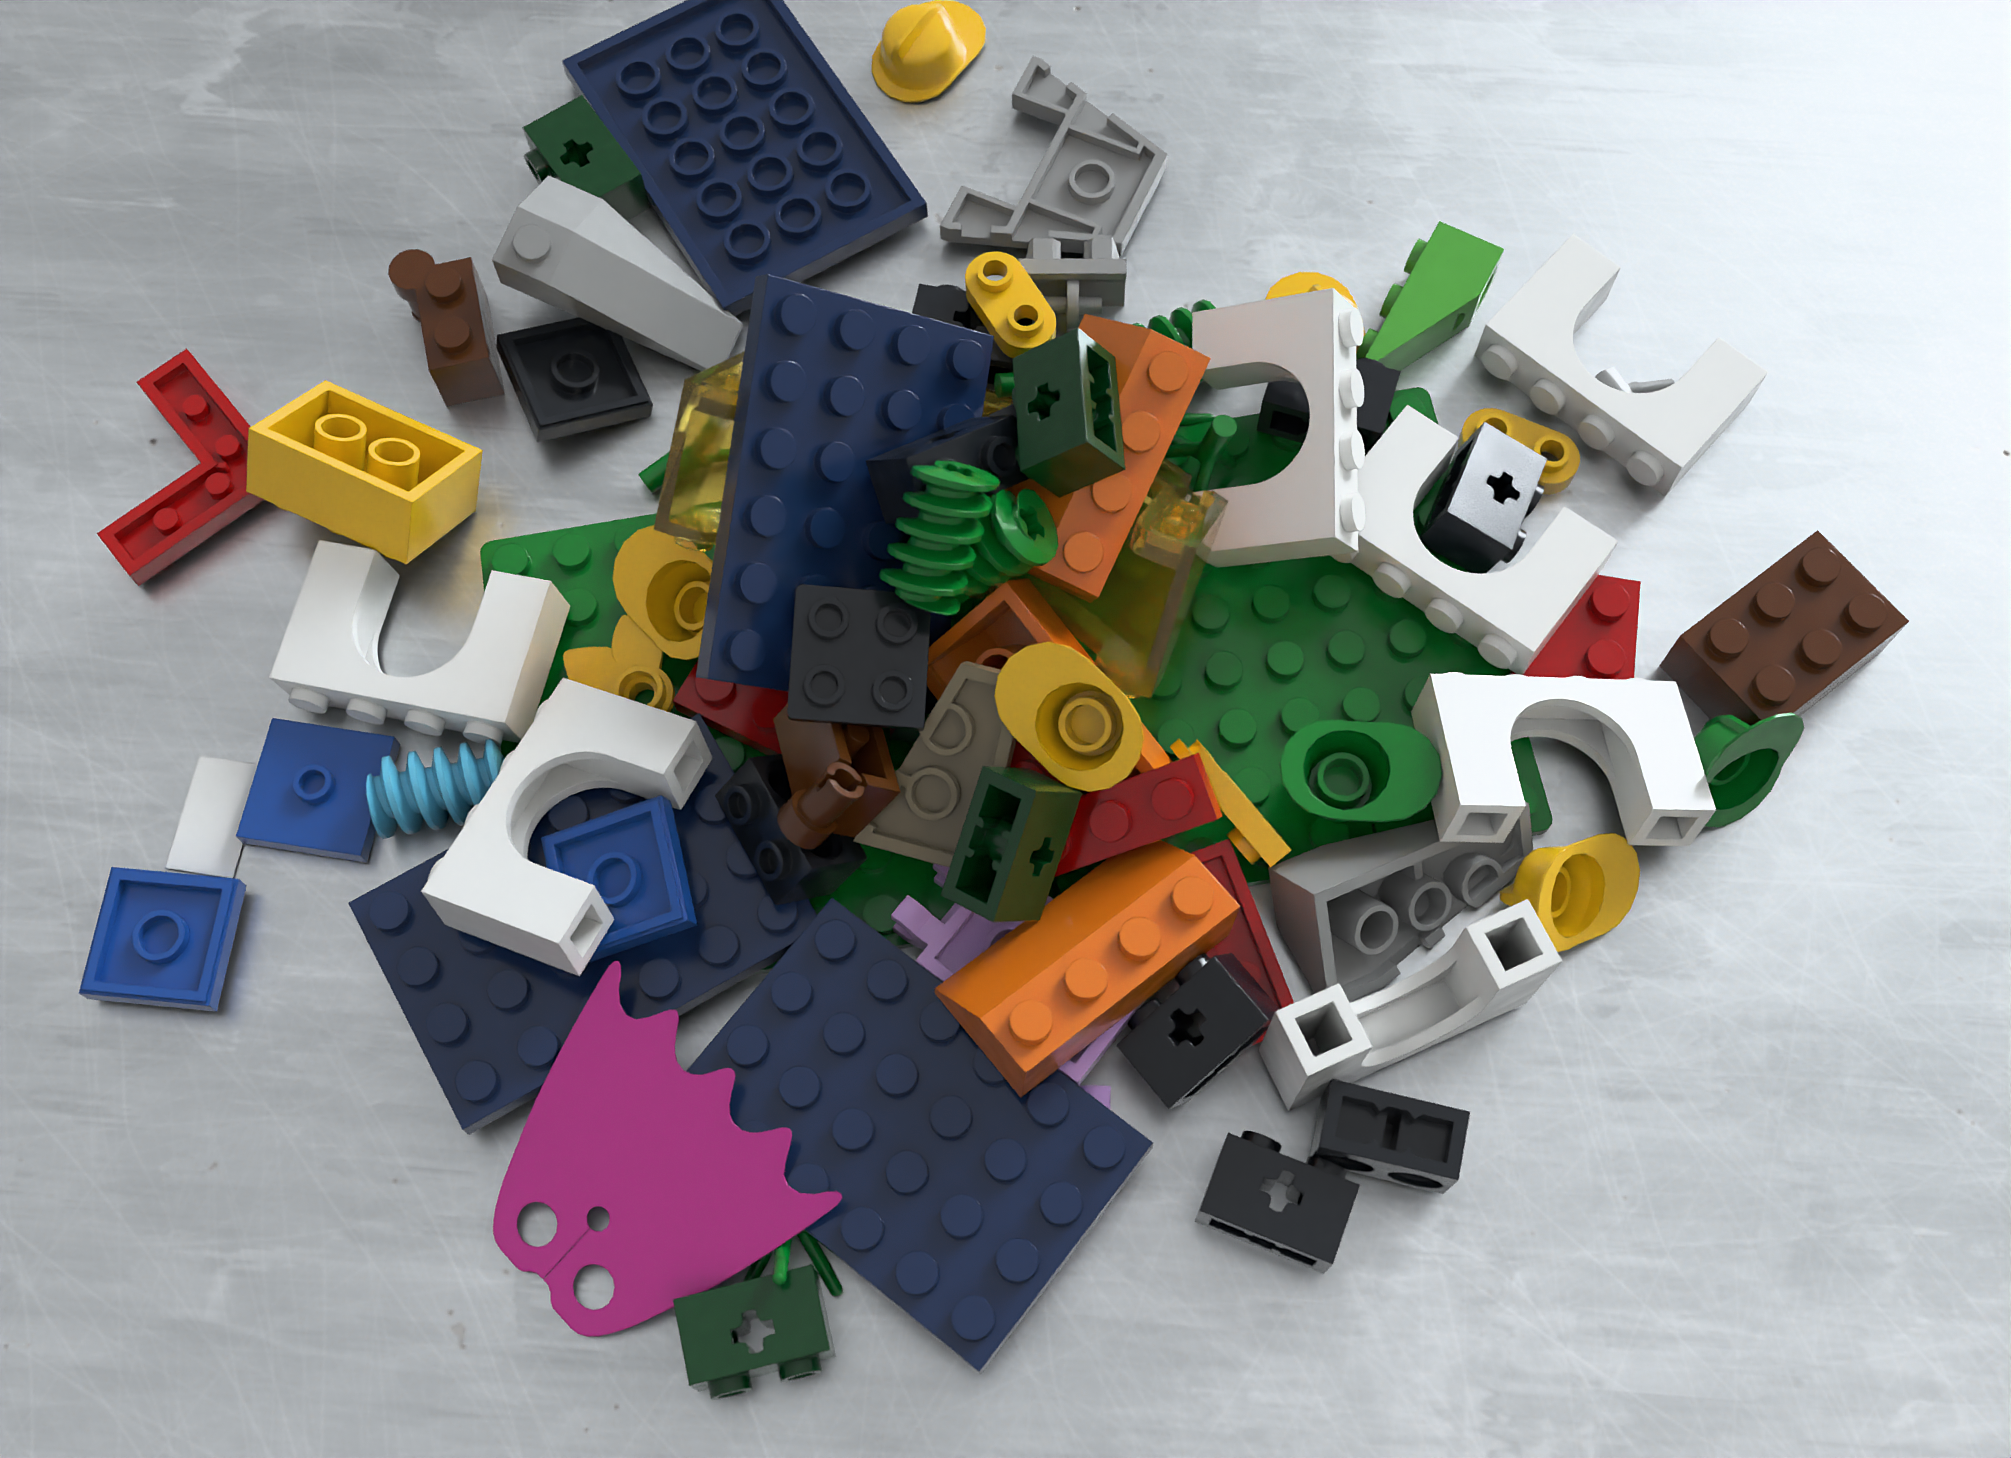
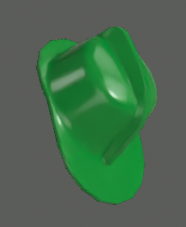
[1694,713,1804,827]
[1280,720,1442,823]

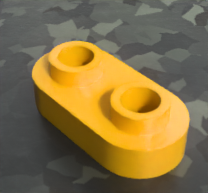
[965,251,1056,358]
[1458,408,1580,495]

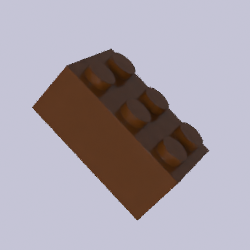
[1659,530,1909,726]

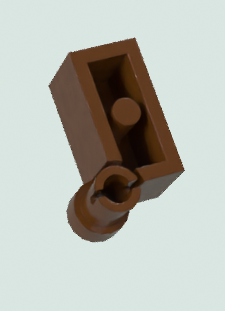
[388,249,505,407]
[773,705,901,849]

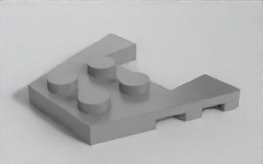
[940,56,1168,257]

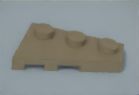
[853,661,1017,867]

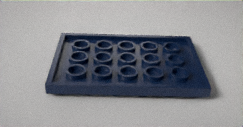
[562,0,928,316]
[696,274,994,714]
[348,713,817,1135]
[686,898,1153,1374]

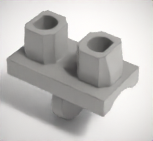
[1020,238,1127,331]

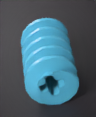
[366,739,505,839]

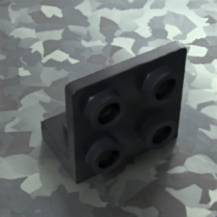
[787,584,931,741]

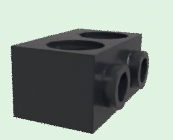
[715,754,868,906]
[1310,1079,1470,1194]

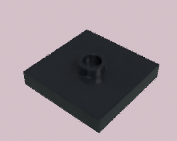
[496,317,653,442]

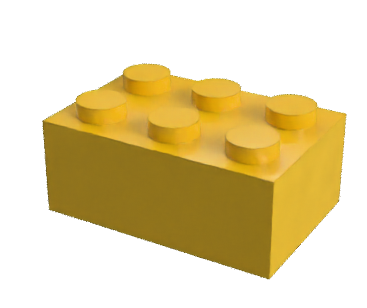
[246,380,483,565]

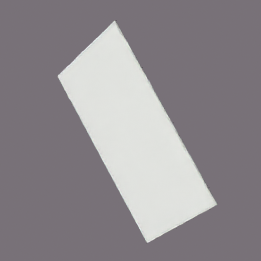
[165,755,258,878]

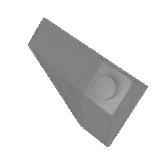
[492,176,743,379]
[1268,802,1533,1003]

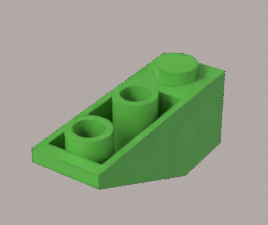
[1356,221,1504,371]

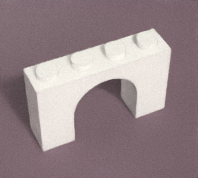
[1474,234,1768,496]
[1191,288,1365,568]
[1330,405,1618,675]
[269,540,570,747]
[1411,672,1716,846]
[421,678,713,976]
[1258,899,1562,1111]

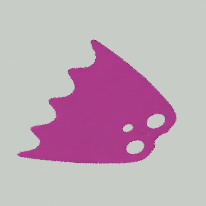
[493,961,842,1337]

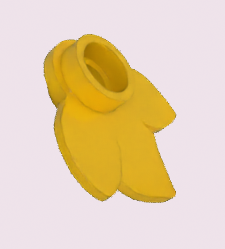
[563,615,675,712]

